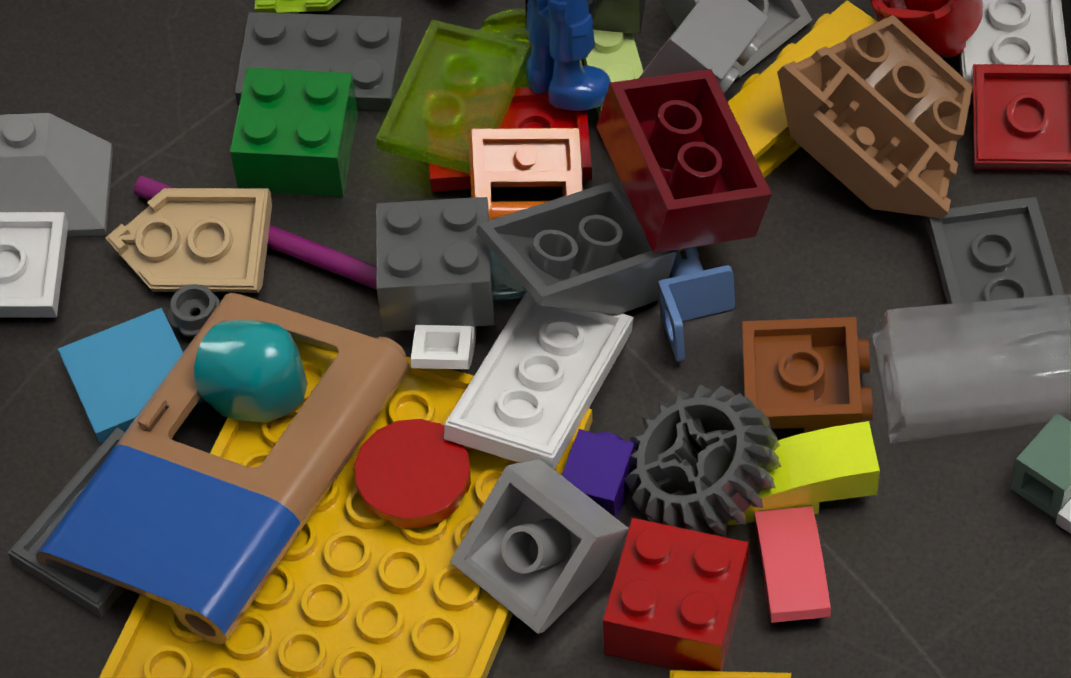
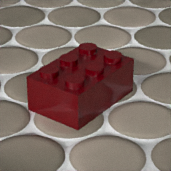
[597,69,772,253]

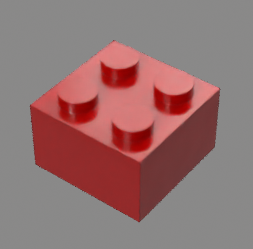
[603,518,749,671]

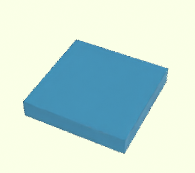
[58,308,204,444]

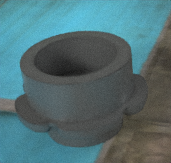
[168,284,220,337]

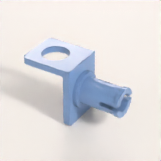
[658,247,735,362]

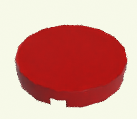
[354,419,471,529]

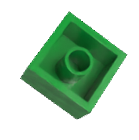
[230,67,358,197]

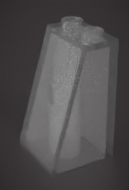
[872,294,1071,444]

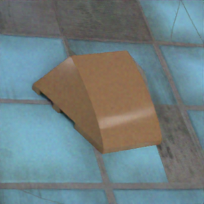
[777,15,973,219]

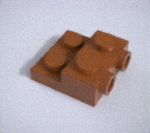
[742,317,873,433]

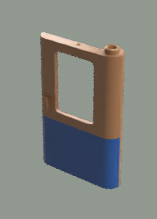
[36,293,410,644]

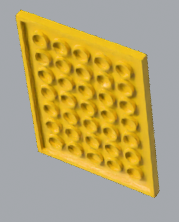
[99,338,593,678]

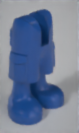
[526,0,611,111]

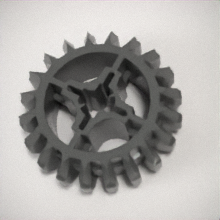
[624,384,781,537]

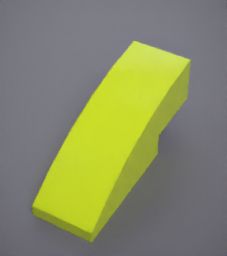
[728,421,880,525]

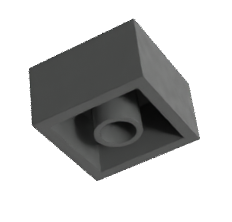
[376,197,495,332]

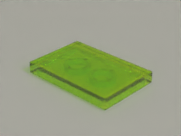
[376,20,532,173]

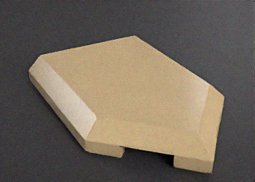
[105,188,272,293]

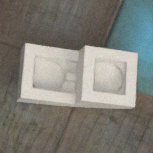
[411,325,477,369]

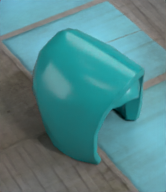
[194,320,308,422]

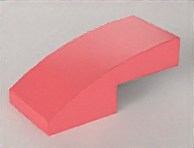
[754,506,831,623]

